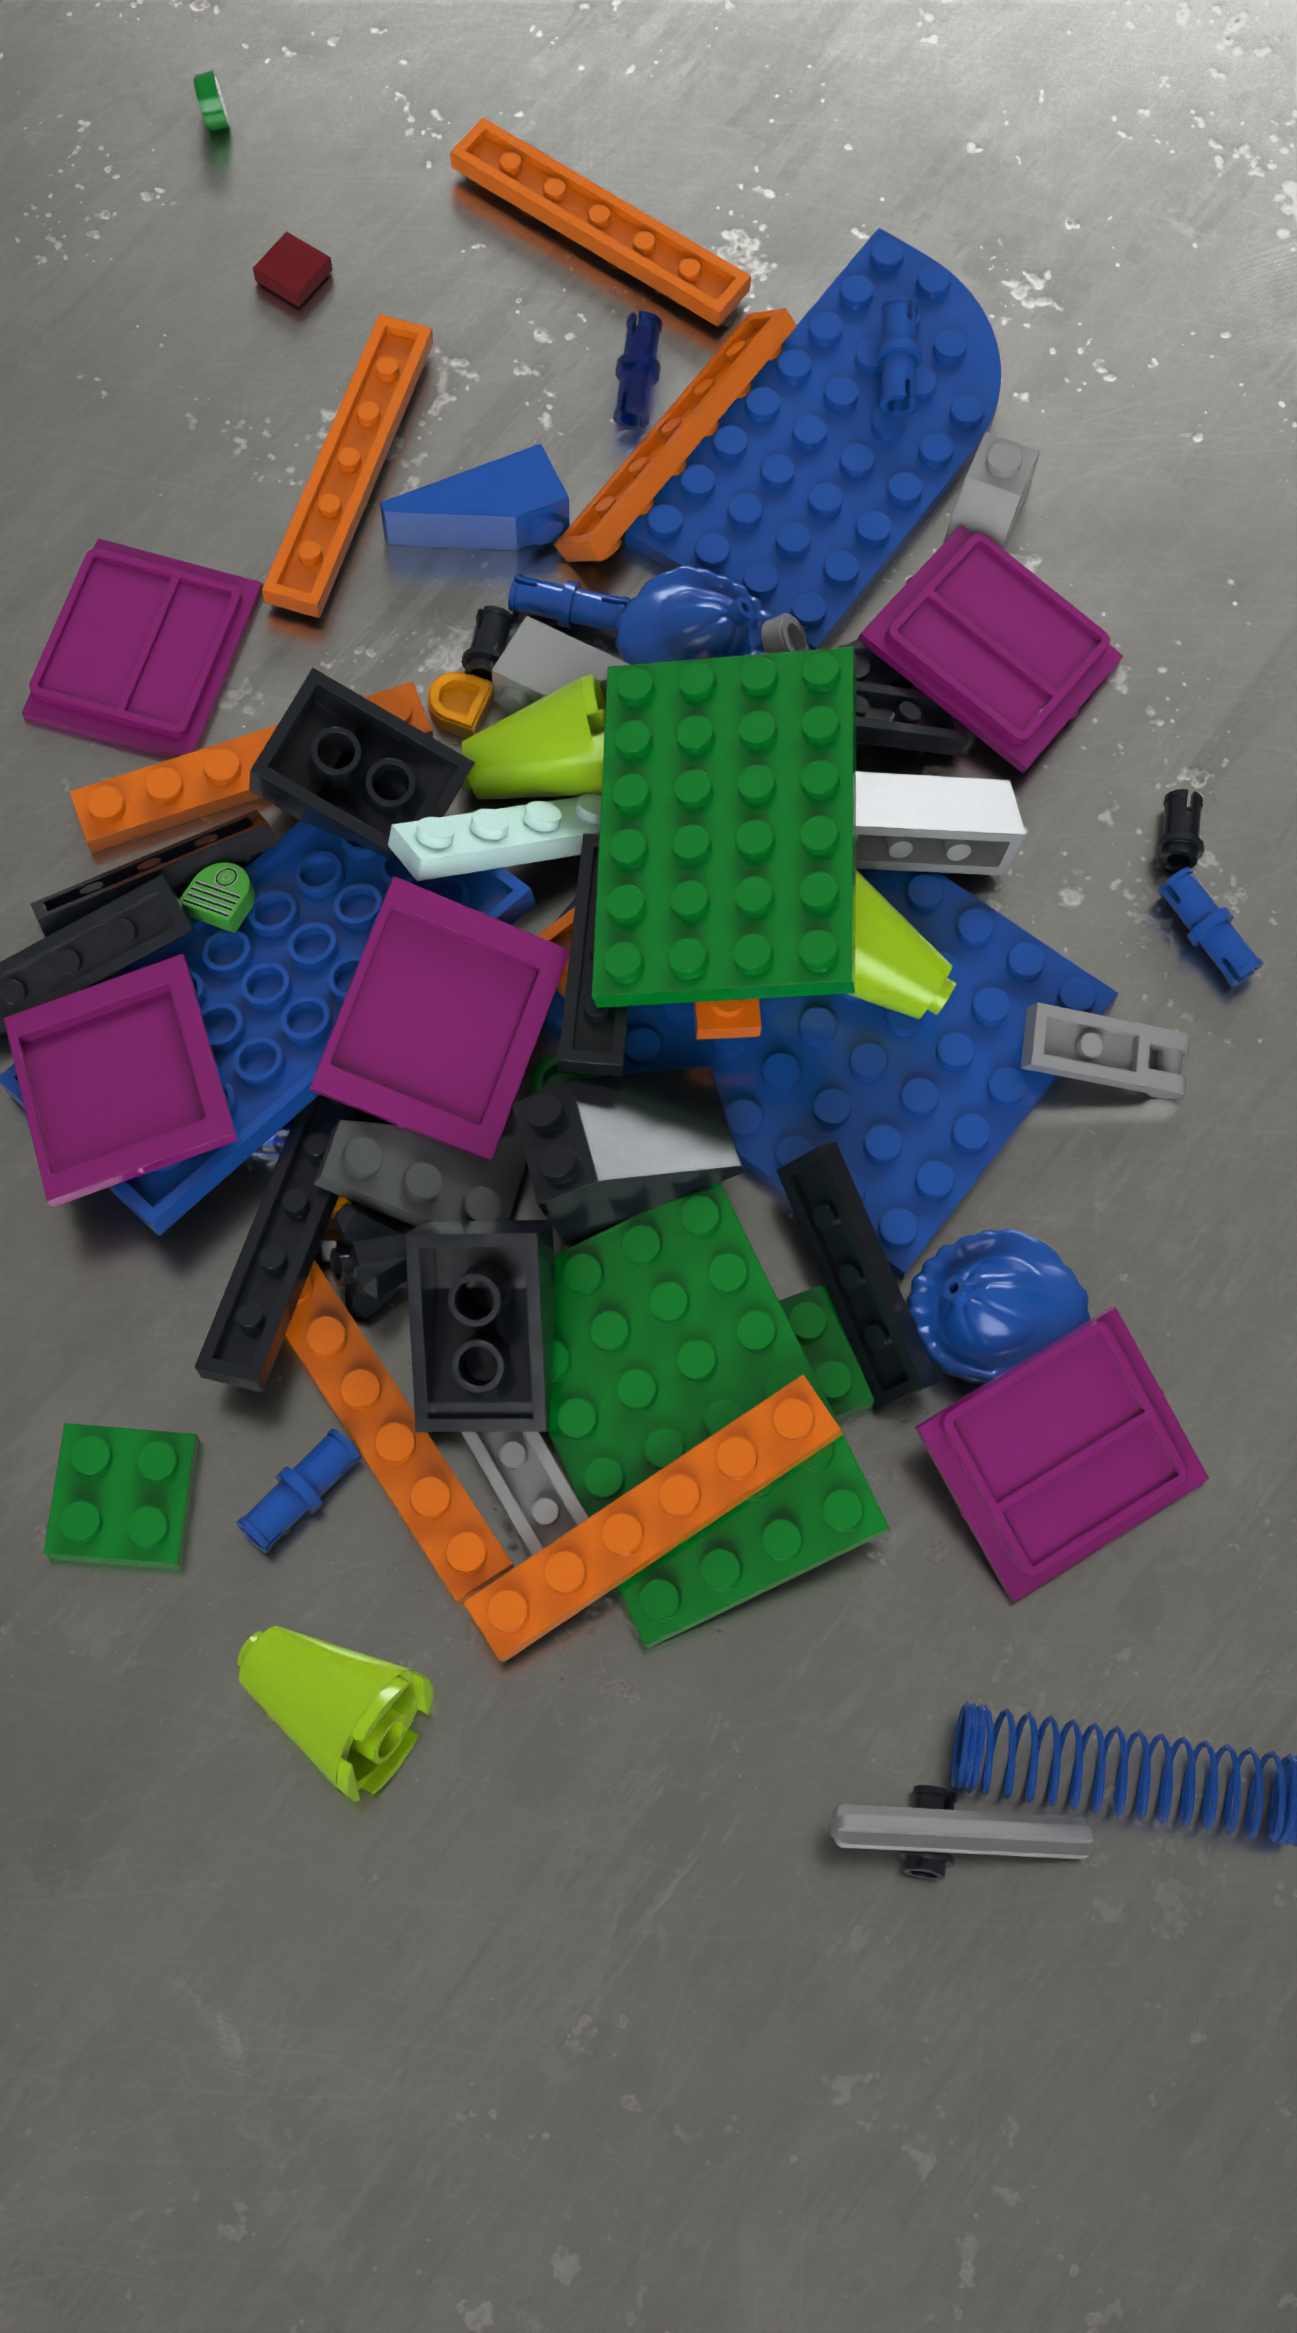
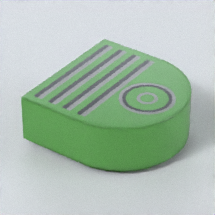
[180,862,255,933]

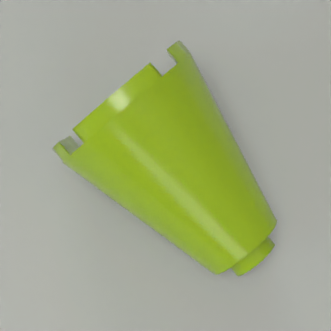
[461,674,606,800]
[847,870,957,1019]
[237,1626,433,1801]

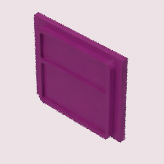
[858,525,1124,774]
[22,538,263,759]
[309,876,570,1162]
[4,954,238,1208]
[915,1307,1209,1602]

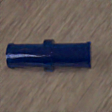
[613,311,663,430]

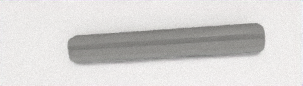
[830,1804,1095,1859]

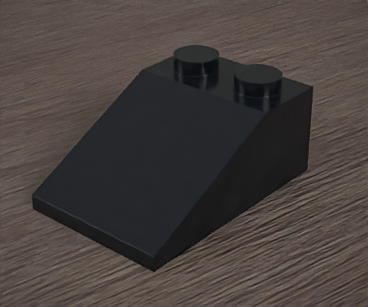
[249,668,475,864]
[512,1066,745,1243]
[405,1220,556,1432]

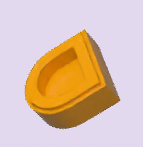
[427,671,494,739]

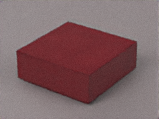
[253,231,333,307]

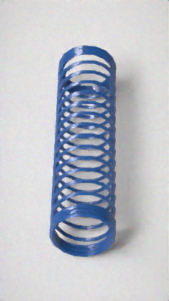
[951,1701,1297,1847]

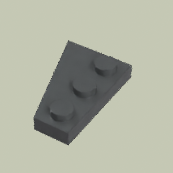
[314,1120,527,1227]

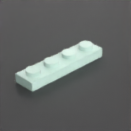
[388,793,601,881]

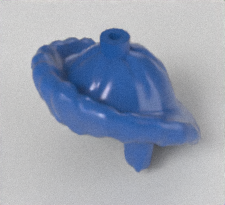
[615,566,772,665]
[906,1229,1090,1384]

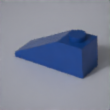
[380,443,570,551]

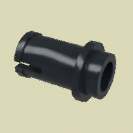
[461,605,514,681]
[1155,789,1205,871]
[898,1785,958,1880]

